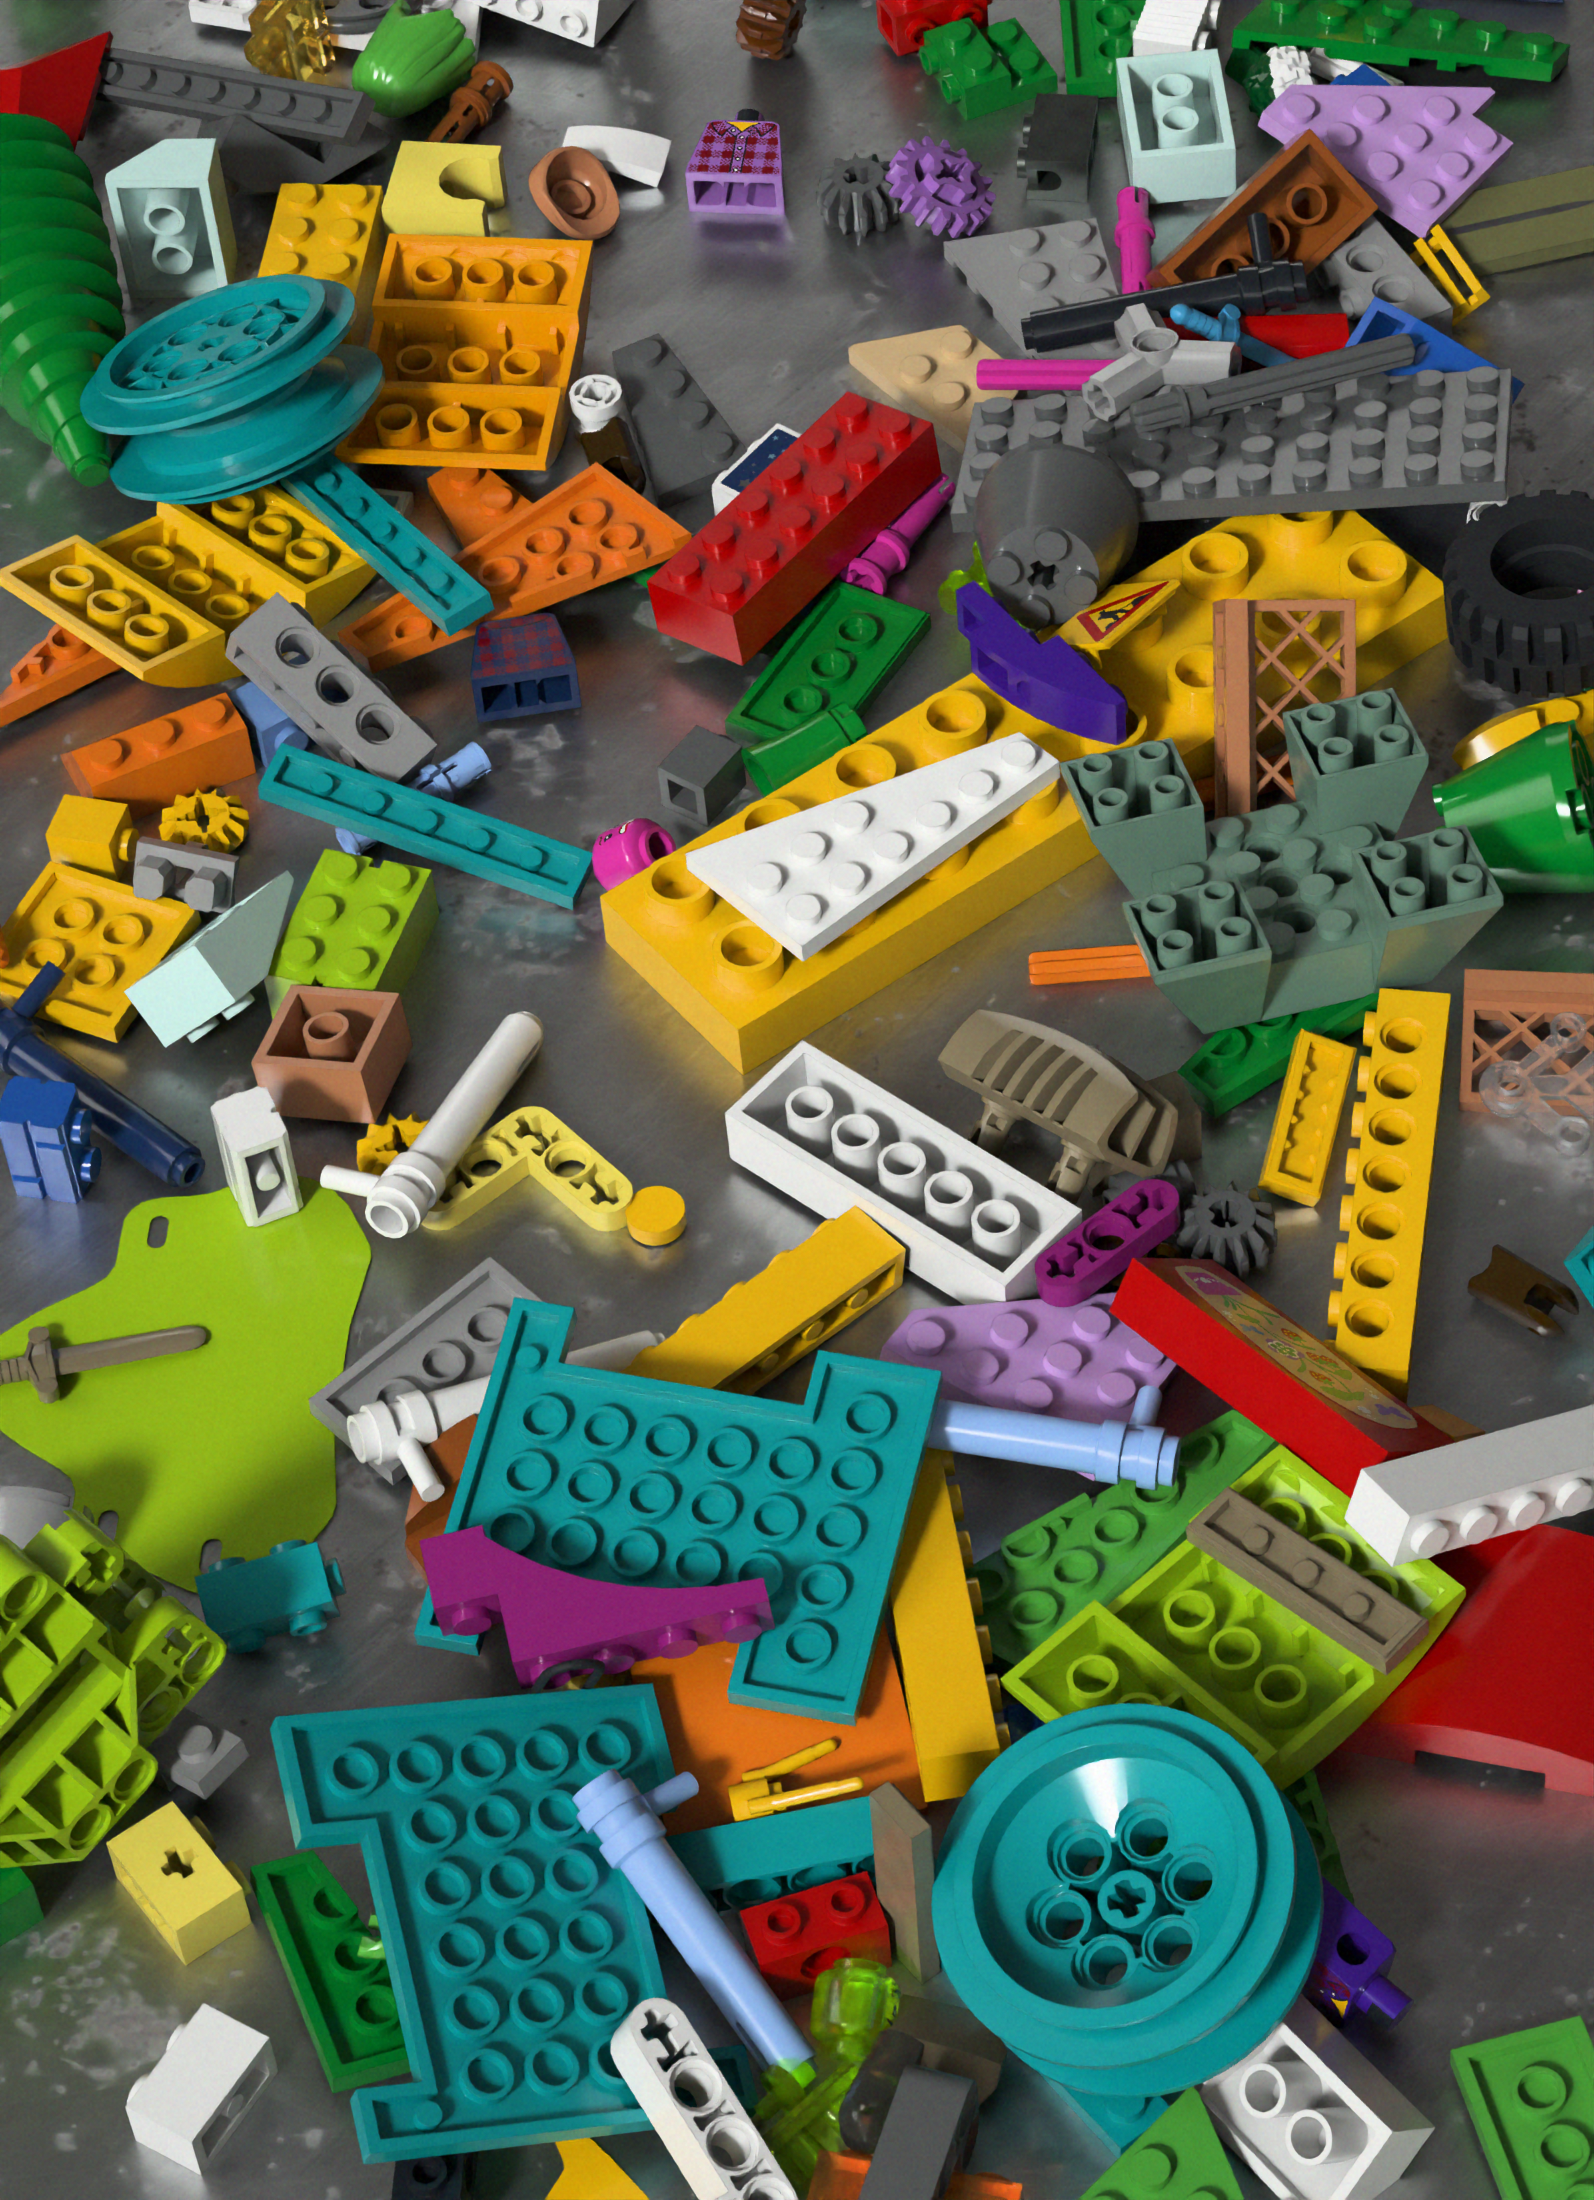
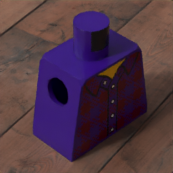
[1300,1875,1414,2032]

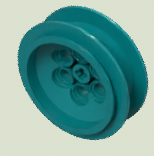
[79,274,386,505]
[932,1703,1324,2099]

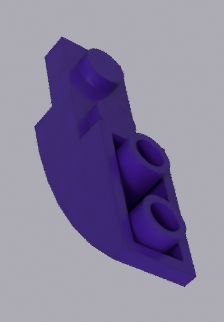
[956,580,1128,745]

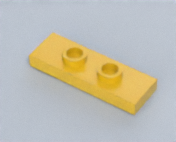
[1257,1028,1357,1208]

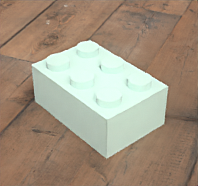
[1116,49,1236,204]

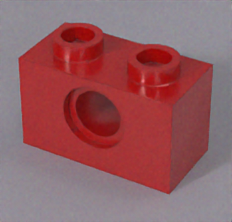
[740,1871,892,2002]

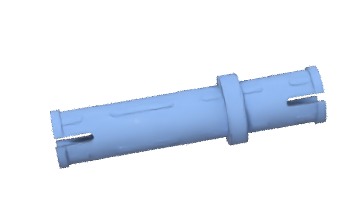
[335,742,492,856]

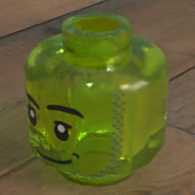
[809,1958,901,2063]

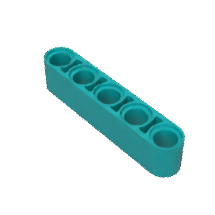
[644,1796,876,1930]

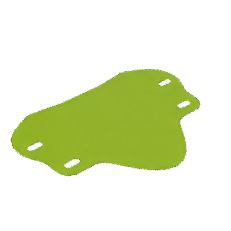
[0,1175,371,1593]

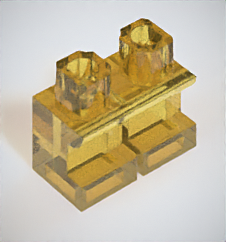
[243,0,336,81]

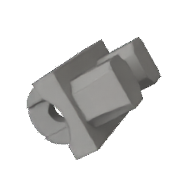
[132,836,240,913]

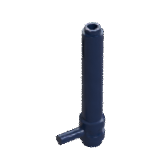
[0,961,206,1188]

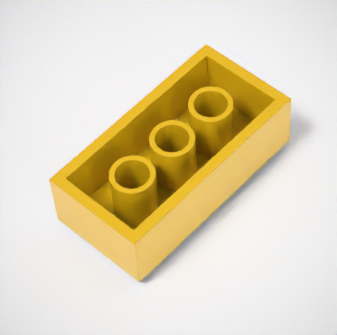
[257,183,387,347]

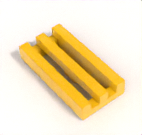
[1404,224,1491,327]

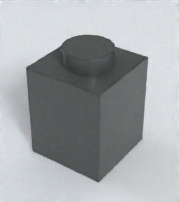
[657,725,746,827]

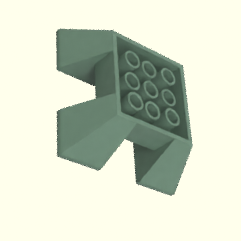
[1060,688,1503,1034]

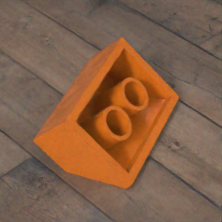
[61,692,256,821]

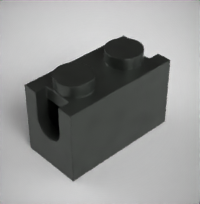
[1017,93,1099,202]

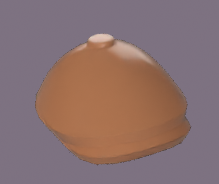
[528,146,620,241]

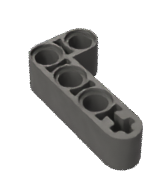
[858,2063,980,2200]

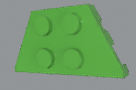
[1078,2087,1245,2200]

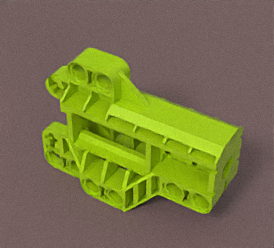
[0,1509,226,1868]

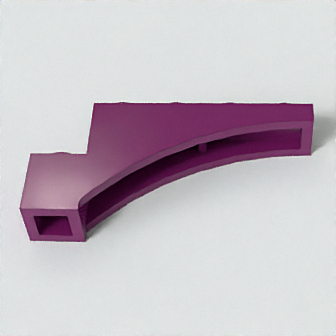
[419,1525,775,1690]

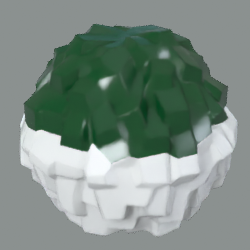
[1242,46,1318,119]

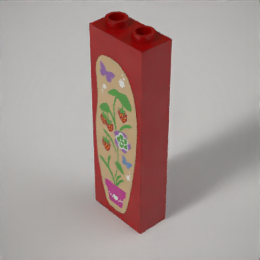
[1109,1257,1456,1498]

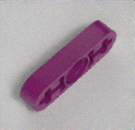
[1035,1179,1181,1307]

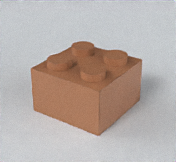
[251,984,413,1124]

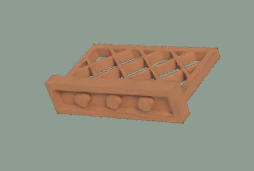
[1213,599,1356,820]
[1459,969,1594,1117]

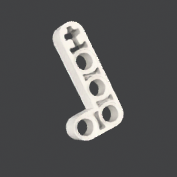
[611,1998,798,2200]

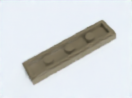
[1185,1486,1429,1676]
[869,1781,940,1985]

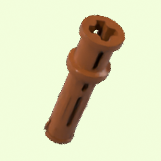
[424,60,513,144]

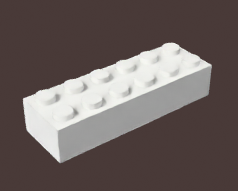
[725,1040,1083,1305]

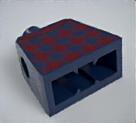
[470,612,582,723]

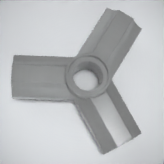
[1082,303,1242,422]

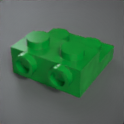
[919,17,1058,121]

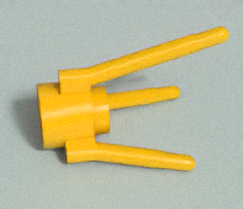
[727,1739,864,1823]

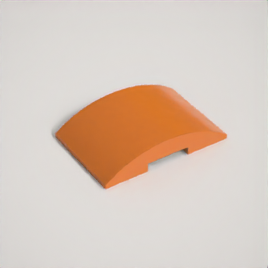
[628,1619,929,1837]

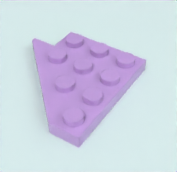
[1257,84,1514,240]
[879,1293,1180,1481]

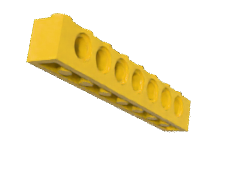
[1324,988,1451,1405]

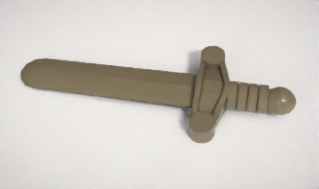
[0,1326,206,1403]

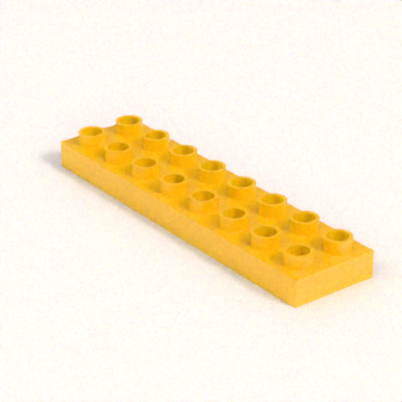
[600,509,1448,1076]

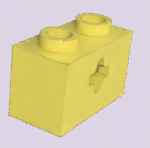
[106,1801,252,1966]

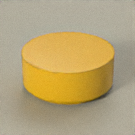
[625,1186,687,1246]

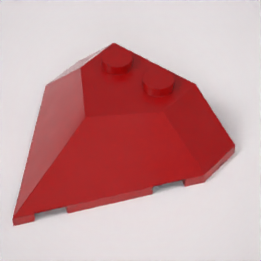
[0,31,113,152]

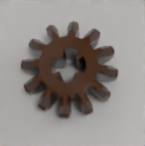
[736,0,807,61]

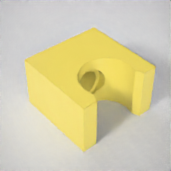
[381,140,508,240]

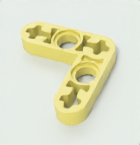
[421,1106,634,1232]

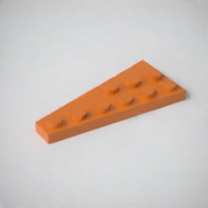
[337,462,692,674]

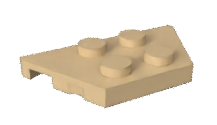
[848,324,1028,456]

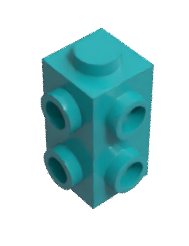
[194,1539,347,1654]

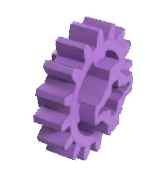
[885,136,996,239]

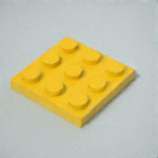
[0,861,201,1043]

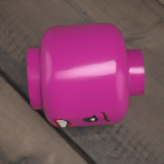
[592,818,677,891]

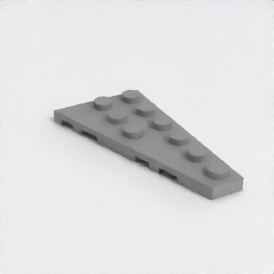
[943,218,1125,397]

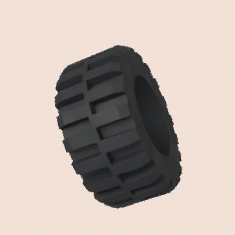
[1443,489,1594,698]

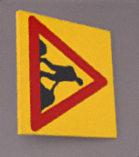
[1041,579,1181,670]

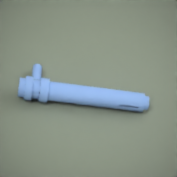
[927,1386,1181,1491]
[572,1768,820,2093]

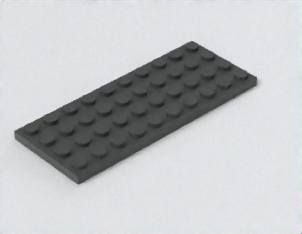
[951,366,1513,533]

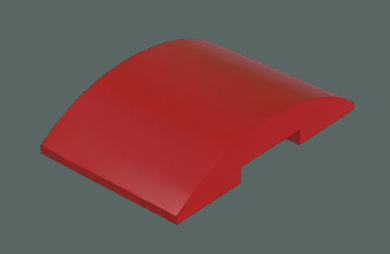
[1336,1524,1594,1797]

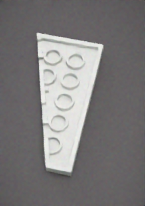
[685,732,1060,962]

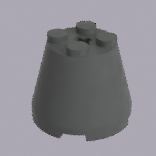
[973,439,1140,629]

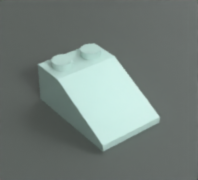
[124,870,294,1048]

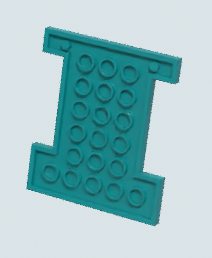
[414,1297,943,1727]
[270,1683,760,2165]

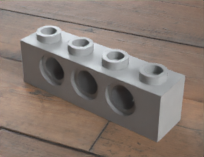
[1313,215,1453,339]
[225,592,438,786]

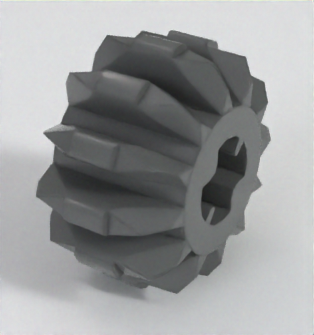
[816,153,902,237]
[1174,1180,1278,1283]

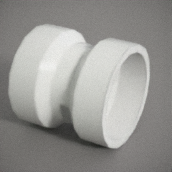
[569,374,626,445]

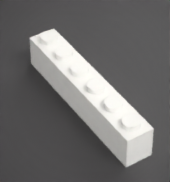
[1344,1404,1594,1567]

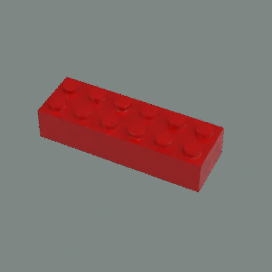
[647,391,942,666]

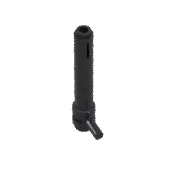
[1021,212,1310,353]

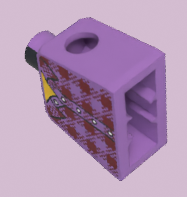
[685,108,786,215]

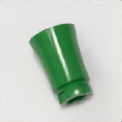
[741,702,868,798]

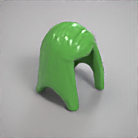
[351,0,476,118]

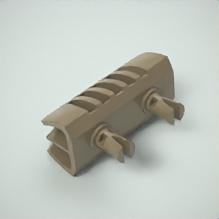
[938,1009,1178,1206]

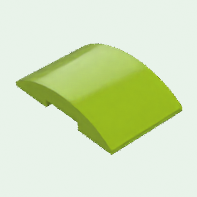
[1000,1444,1466,1791]

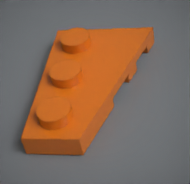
[427,467,533,550]

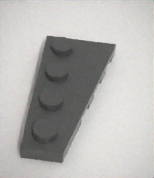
[612,333,747,510]

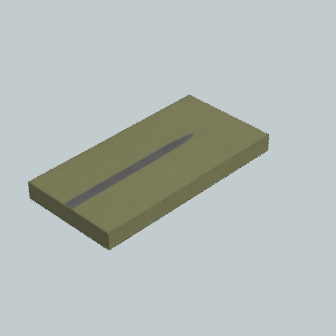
[1439,165,1594,281]

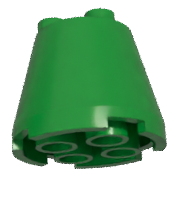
[1432,719,1594,893]

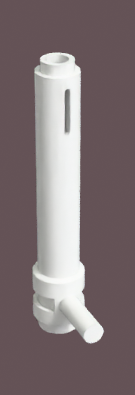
[320,1011,544,1238]
[347,1330,666,1502]

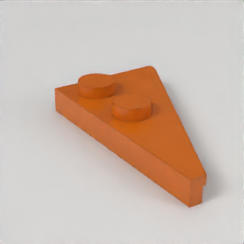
[0,623,123,728]

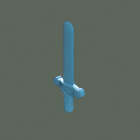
[1170,304,1298,367]

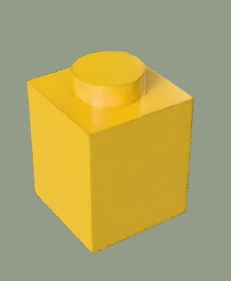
[45,794,140,882]

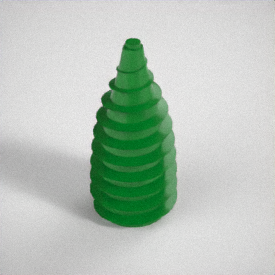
[0,113,126,487]

